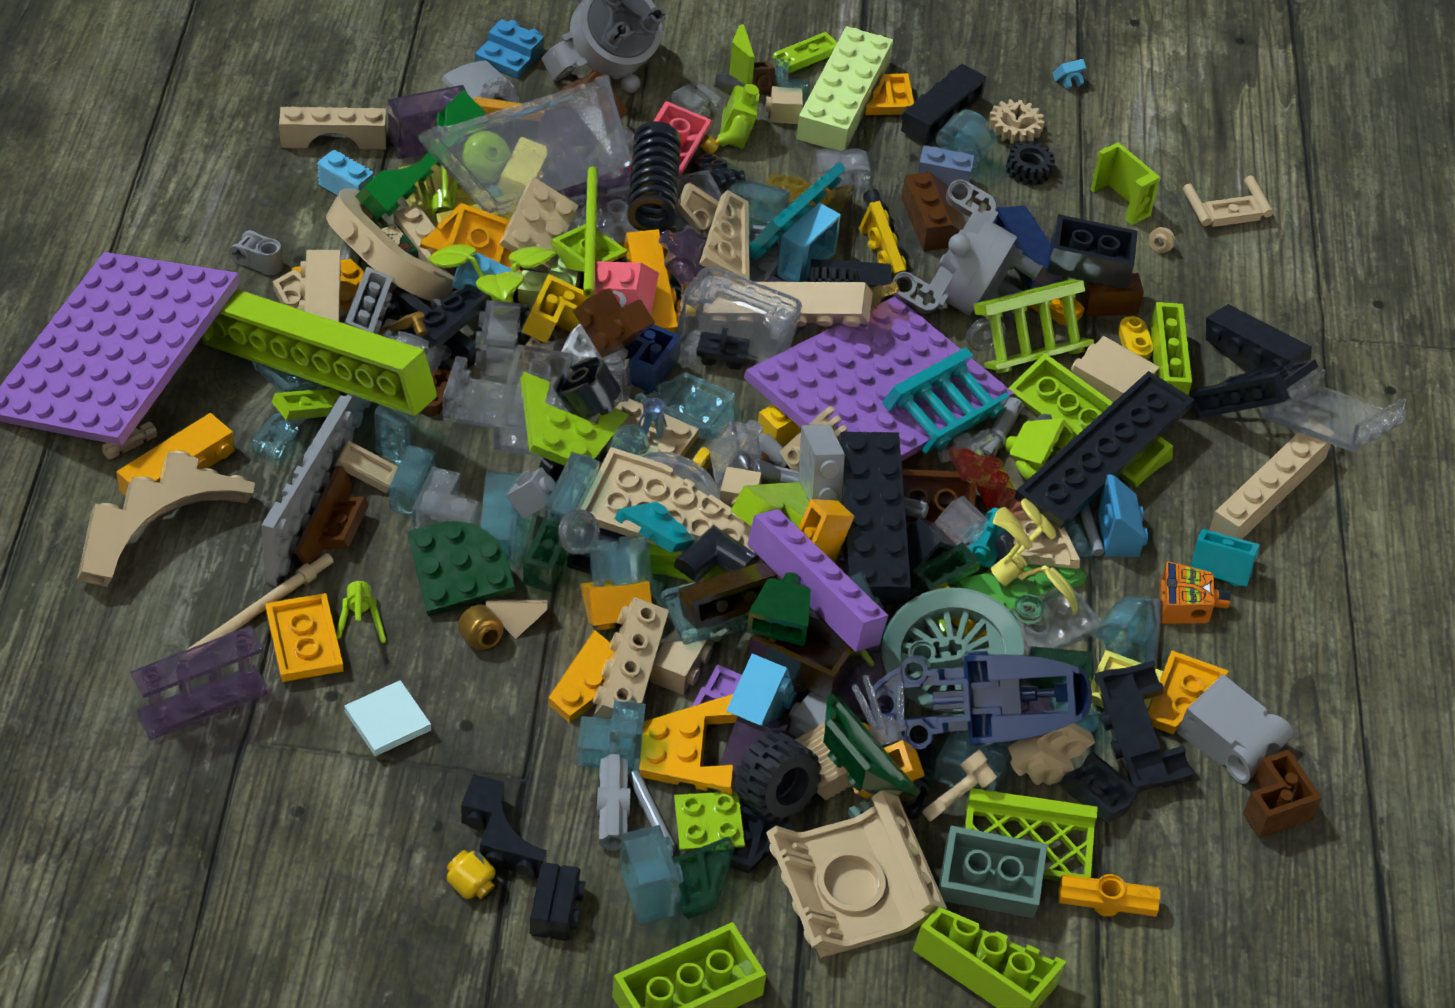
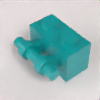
[1190,528,1260,587]

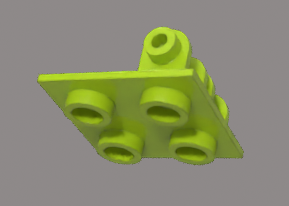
[674,791,745,861]

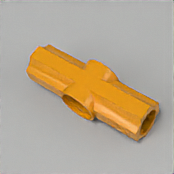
[1058,874,1160,917]

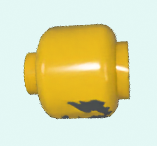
[446,850,496,899]

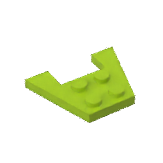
[520,372,630,473]

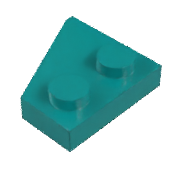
[614,502,696,553]

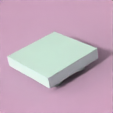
[344,680,431,756]

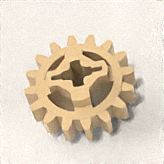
[989,99,1044,144]

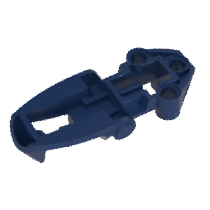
[870,651,1092,749]

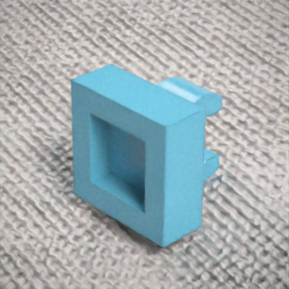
[1052,59,1086,90]

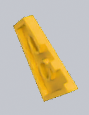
[859,201,906,283]

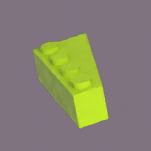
[913,907,1067,1008]

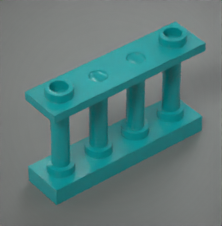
[882,347,1010,454]

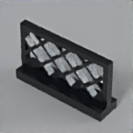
[1189,359,1319,418]

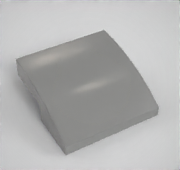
[442,60,516,99]

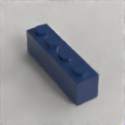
[993,206,1064,290]

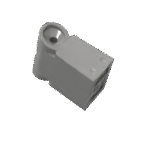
[1177,674,1294,784]

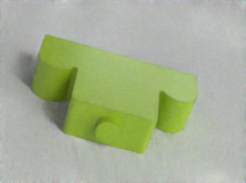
[731,482,809,527]

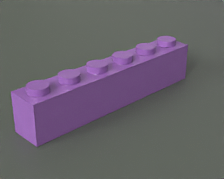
[747,509,888,652]

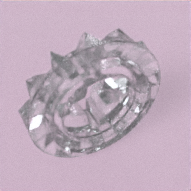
[479,77,519,103]

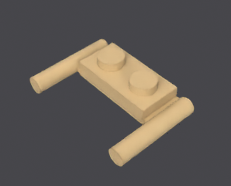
[1183,175,1274,227]

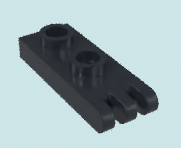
[692,154,745,186]

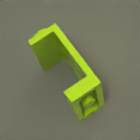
[1090,142,1161,225]

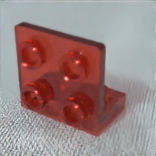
[948,447,1016,511]

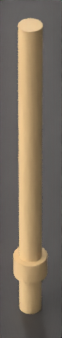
[182,553,334,663]

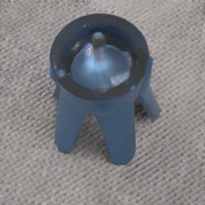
[638,398,668,438]

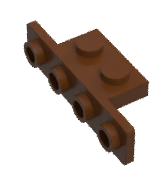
[295,466,369,565]

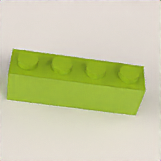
[1150,302,1192,395]

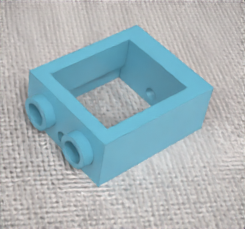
[777,203,841,282]

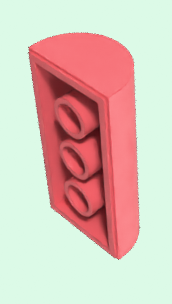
[626,101,713,181]

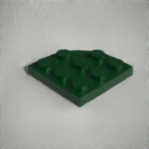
[407,521,516,616]

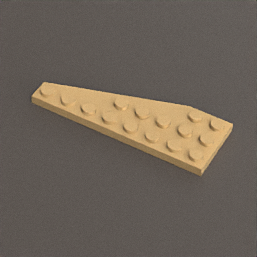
[578,447,783,580]

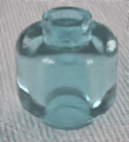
[607,424,649,457]

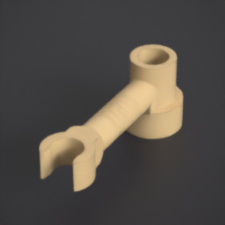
[922,749,997,822]

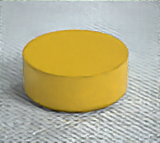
[689,447,714,477]

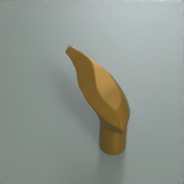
[378,312,428,337]

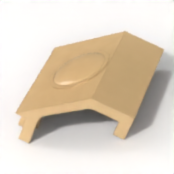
[766,791,947,958]

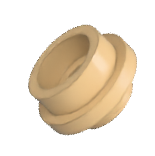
[1149,227,1175,253]

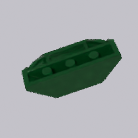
[823,693,921,796]

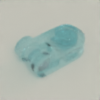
[250,412,298,461]

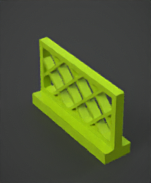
[965,788,1097,881]

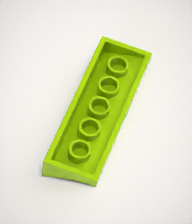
[1008,353,1173,489]

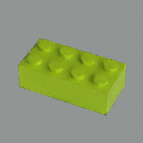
[612,922,766,1008]

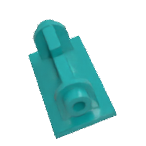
[964,508,1007,568]

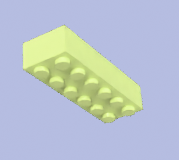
[796,26,893,153]

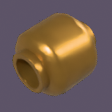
[458,605,503,650]

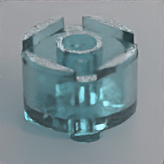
[936,110,996,170]
[589,536,653,586]

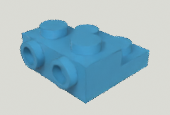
[475,19,544,79]

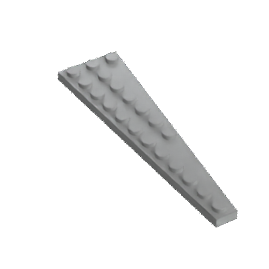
[261,318,402,587]

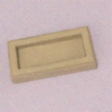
[335,440,399,494]

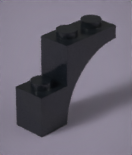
[461,774,547,878]

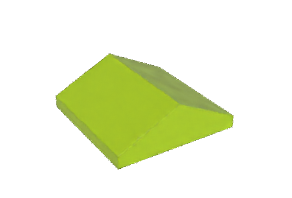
[729,24,755,84]
[551,224,628,271]

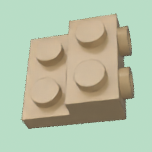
[1008,723,1095,786]

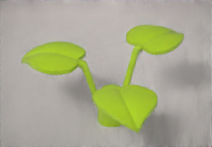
[427,244,557,314]

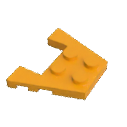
[639,694,740,796]

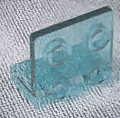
[374,405,416,467]

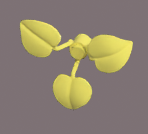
[991,498,1078,616]

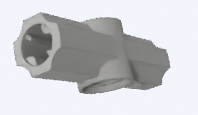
[597,754,630,851]

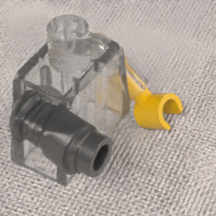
[708,420,781,486]

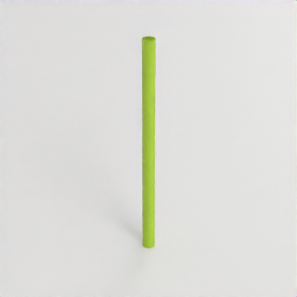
[583,166,598,297]

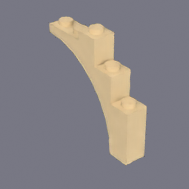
[77,451,255,587]

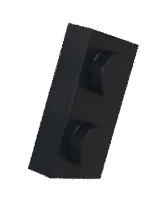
[1059,752,1139,823]

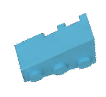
[726,654,797,726]

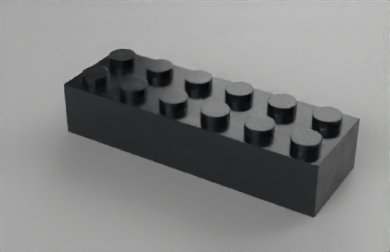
[839,432,911,605]

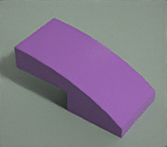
[692,664,742,728]

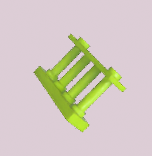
[974,279,1094,373]

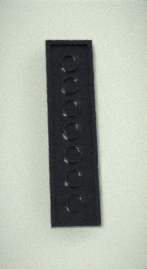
[1014,371,1194,529]

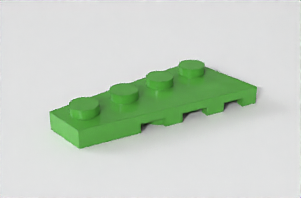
[956,564,1087,616]

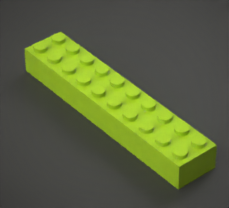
[202,289,437,416]

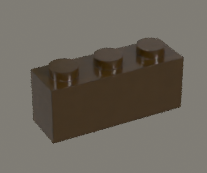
[678,562,777,629]

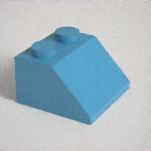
[1097,475,1148,557]

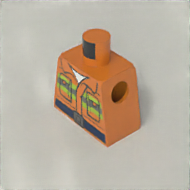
[1161,561,1231,624]

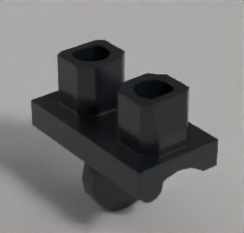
[696,327,750,370]

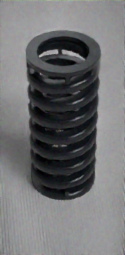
[627,121,681,233]

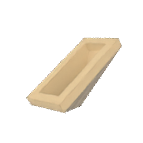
[486,599,548,639]

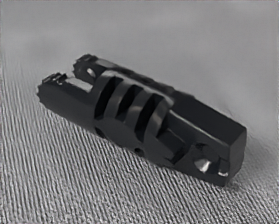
[899,744,937,820]

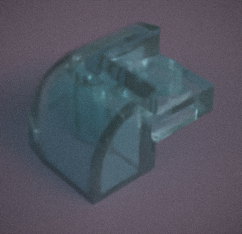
[1095,596,1157,656]

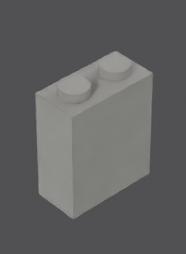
[798,424,845,503]

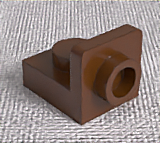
[752,61,776,94]

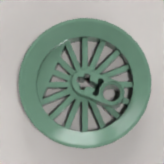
[882,588,1024,713]

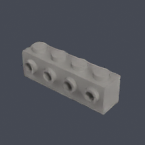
[344,267,393,334]

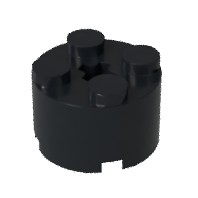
[553,357,621,420]

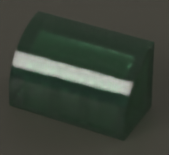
[913,542,980,595]

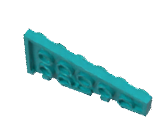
[749,162,846,261]

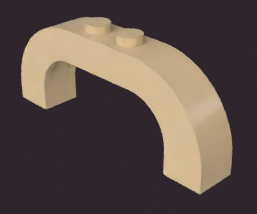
[326,188,454,301]

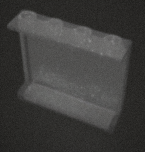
[1260,368,1406,452]

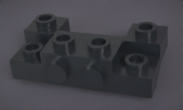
[1094,660,1194,792]

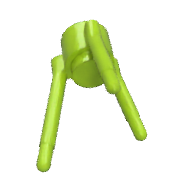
[417,154,460,217]
[336,581,386,643]

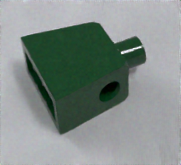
[747,572,811,646]

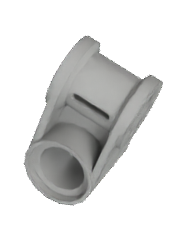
[229,230,283,275]

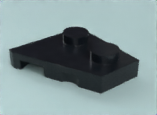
[718,805,795,873]

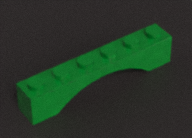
[355,90,485,219]

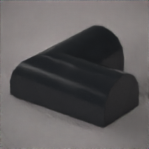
[674,524,760,583]

